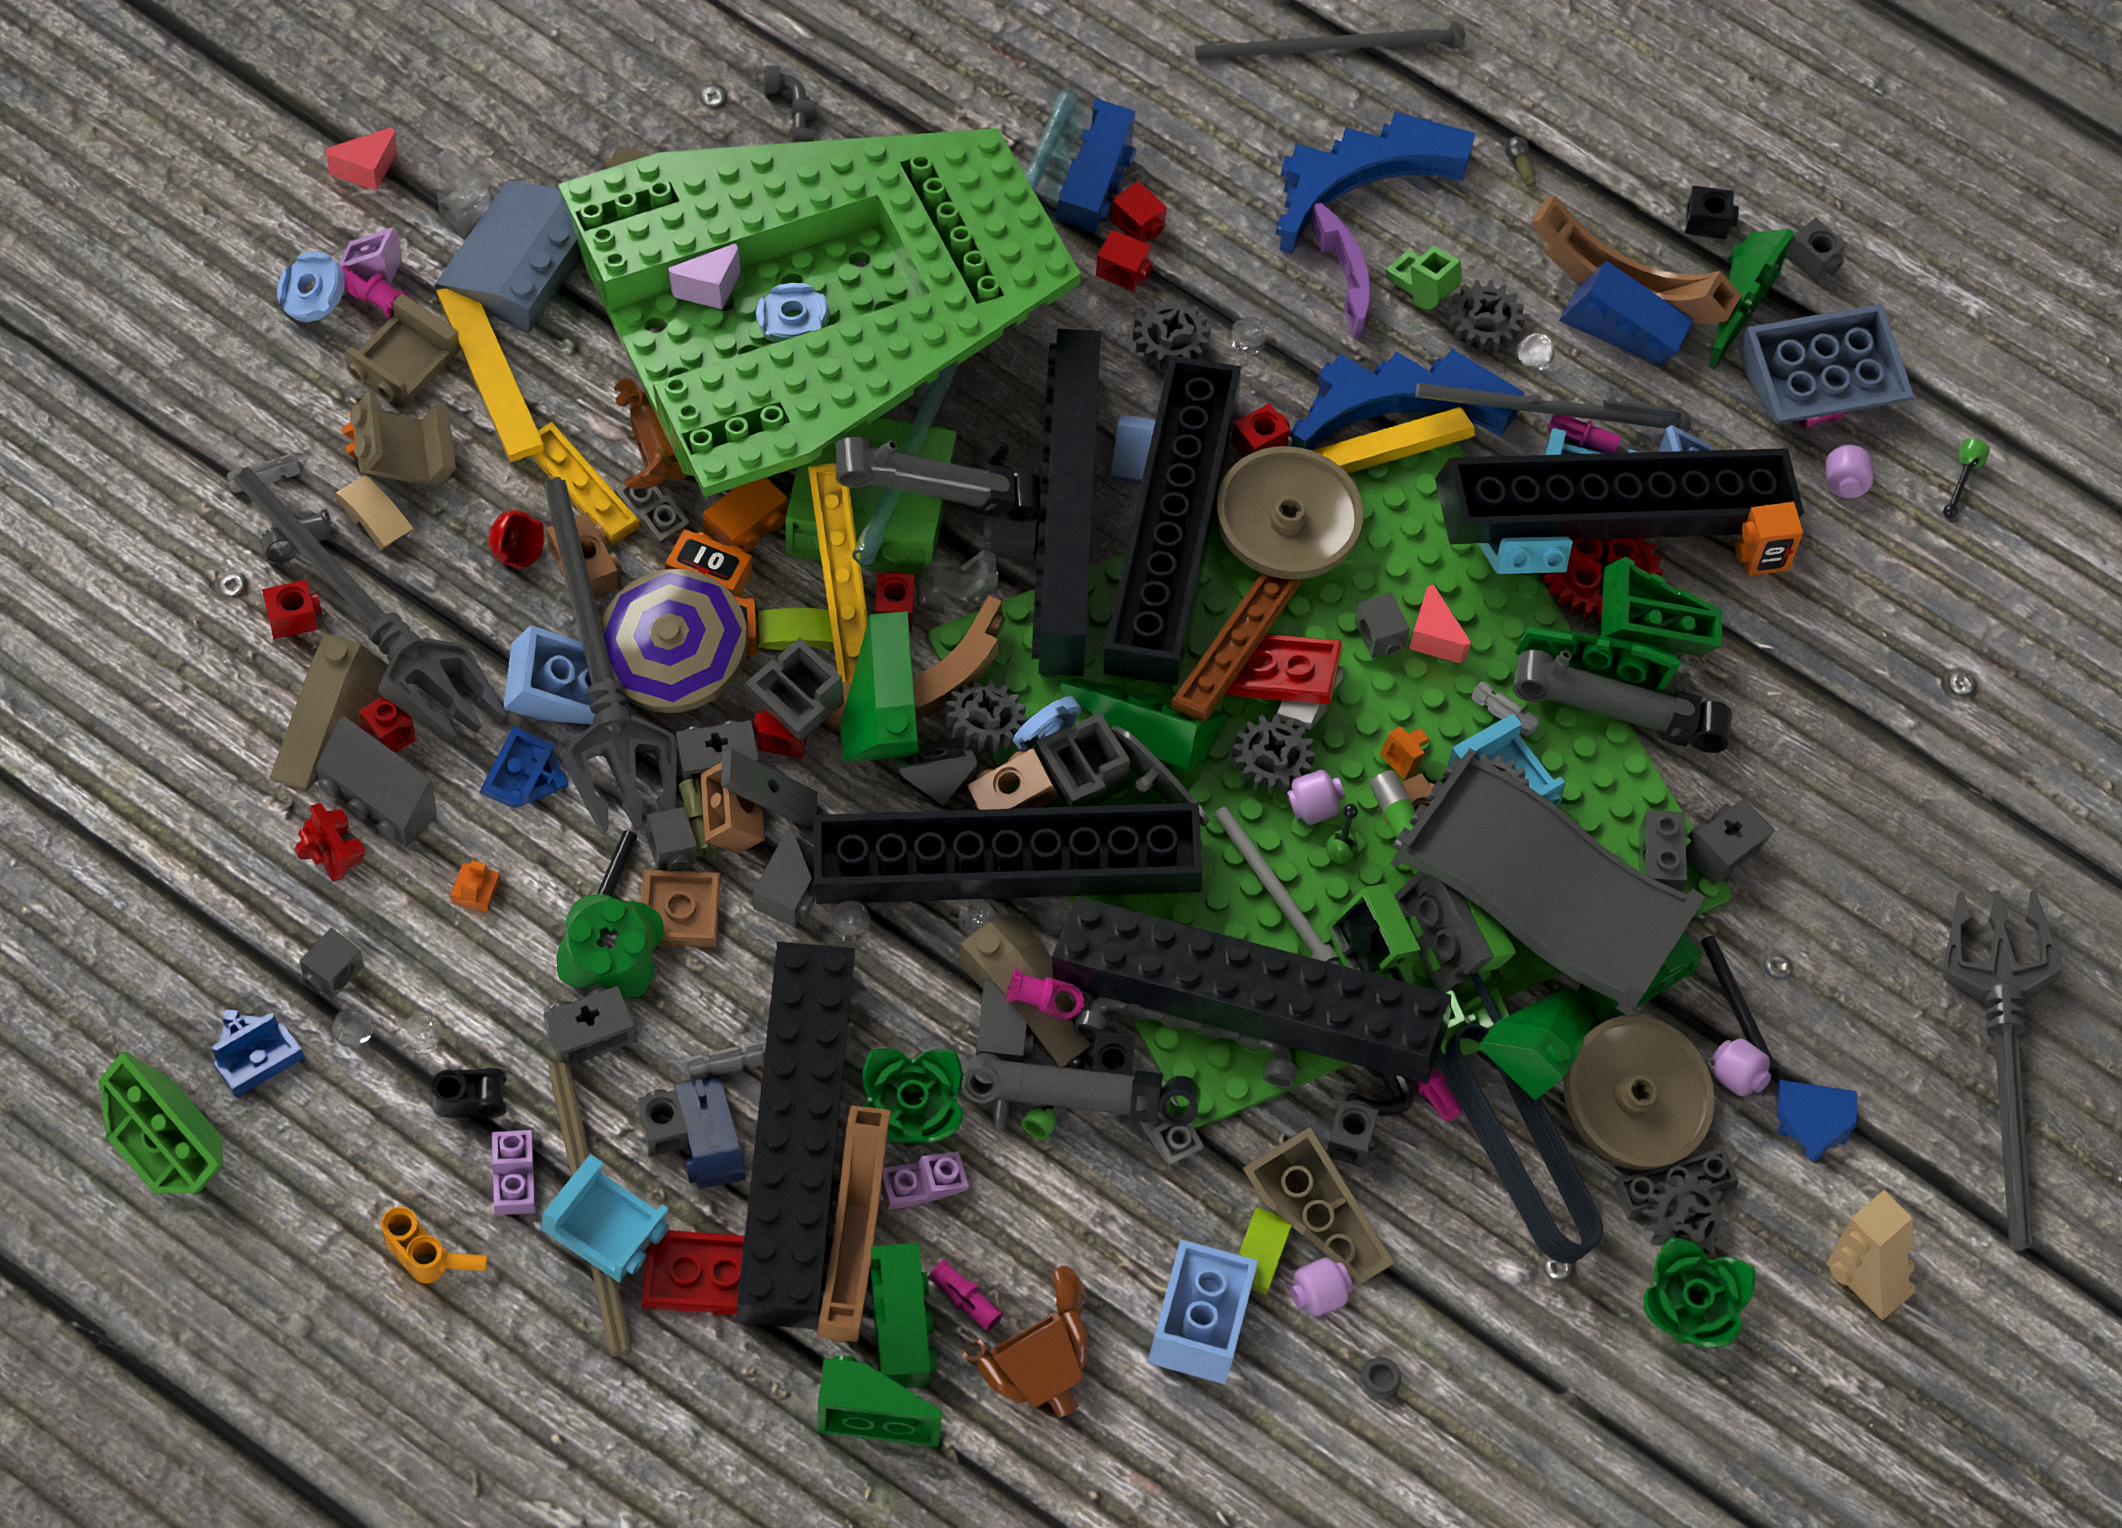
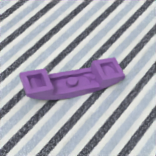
[1311,203,1370,339]

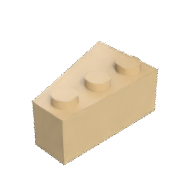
[1826,1190,1915,1321]

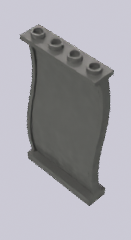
[1390,748,1705,1016]

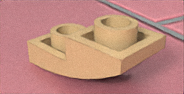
[334,475,414,551]

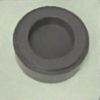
[1359,1357,1401,1400]

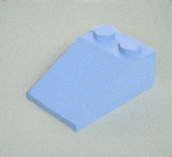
[503,625,628,725]
[1147,1239,1258,1384]

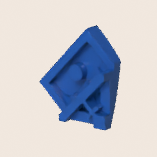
[479,726,569,808]
[212,1009,305,1098]
[1776,1080,1857,1162]

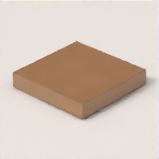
[641,869,721,947]

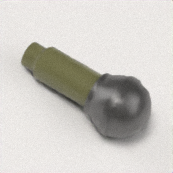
[1504,137,1537,187]

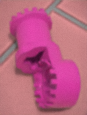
[342,264,409,319]
[1006,968,1084,1021]

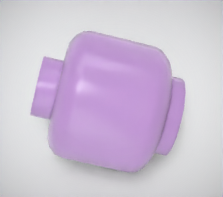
[1825,445,1873,498]
[1287,770,1346,825]
[1711,1039,1771,1097]
[1290,1258,1353,1317]

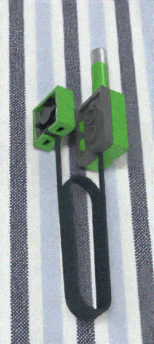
[1325,770,1603,1264]

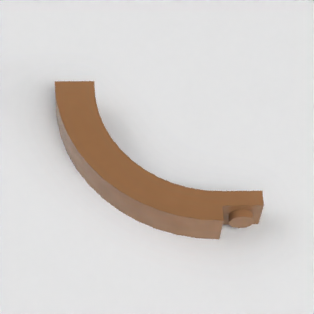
[1530,196,1742,324]
[821,595,1006,728]
[817,1105,890,1343]

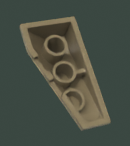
[270,633,388,791]
[958,916,1091,1068]
[1242,1125,1394,1284]

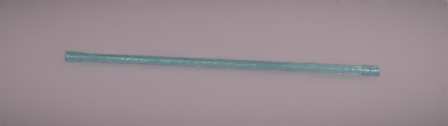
[852,89,1078,565]

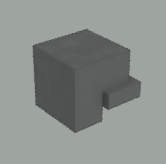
[745,638,844,742]
[1035,712,1130,807]

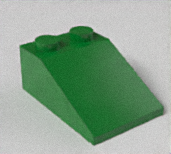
[817,1355,942,1447]

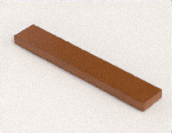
[1171,573,1303,722]

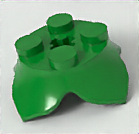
[556,894,664,998]
[862,1048,963,1147]
[1643,1237,1756,1348]

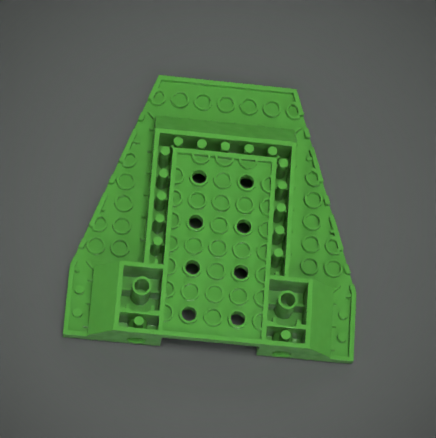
[558,128,1081,498]

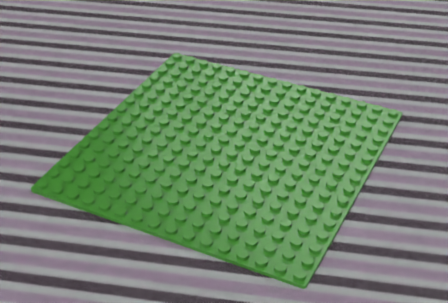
[928,442,1732,1130]

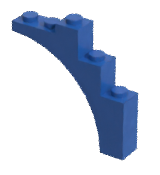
[1276,112,1476,254]
[1290,349,1525,450]

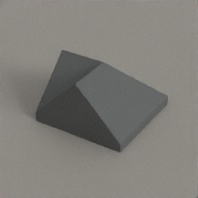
[893,738,977,806]

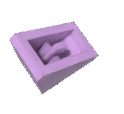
[339,227,402,284]
[668,244,741,309]

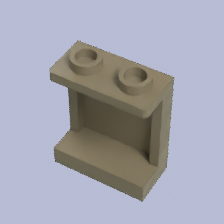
[345,293,460,408]

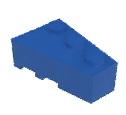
[1056,98,1136,233]
[1559,260,1694,366]

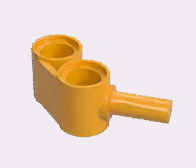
[381,1206,488,1284]

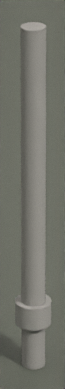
[1214,806,1339,965]

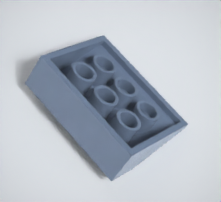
[435,180,582,333]
[1738,304,1914,424]

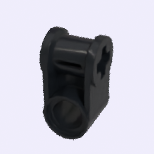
[431,1068,507,1118]

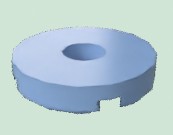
[277,251,345,323]
[756,283,830,343]
[1013,696,1082,751]

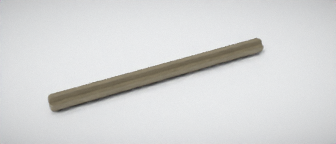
[549,1062,632,1357]

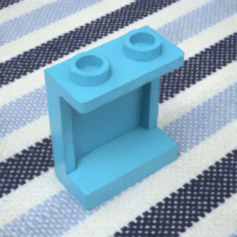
[1478,537,1572,574]
[1447,713,1566,806]
[540,1154,670,1283]

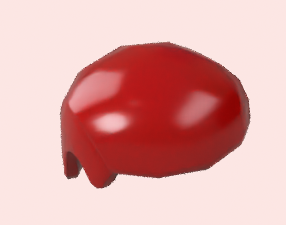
[488,509,545,569]

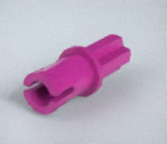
[1548,414,1621,453]
[1416,1067,1462,1122]

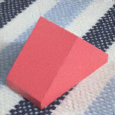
[325,127,397,191]
[1409,584,1471,664]

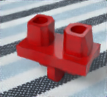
[294,803,365,882]

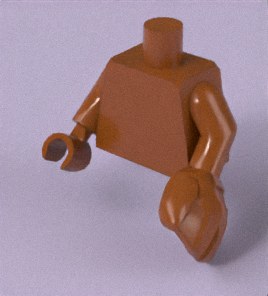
[614,378,688,489]
[962,1265,1089,1418]

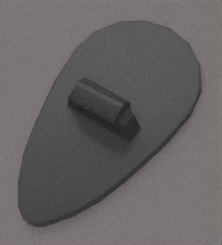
[1111,726,1209,826]

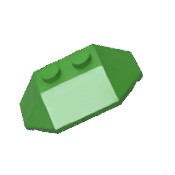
[98,1052,224,1194]

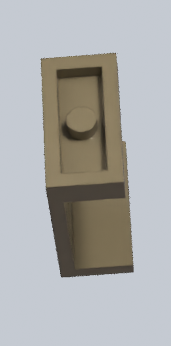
[351,391,456,488]

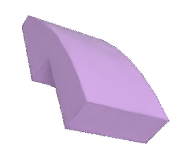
[492,1130,535,1215]
[881,1151,969,1211]

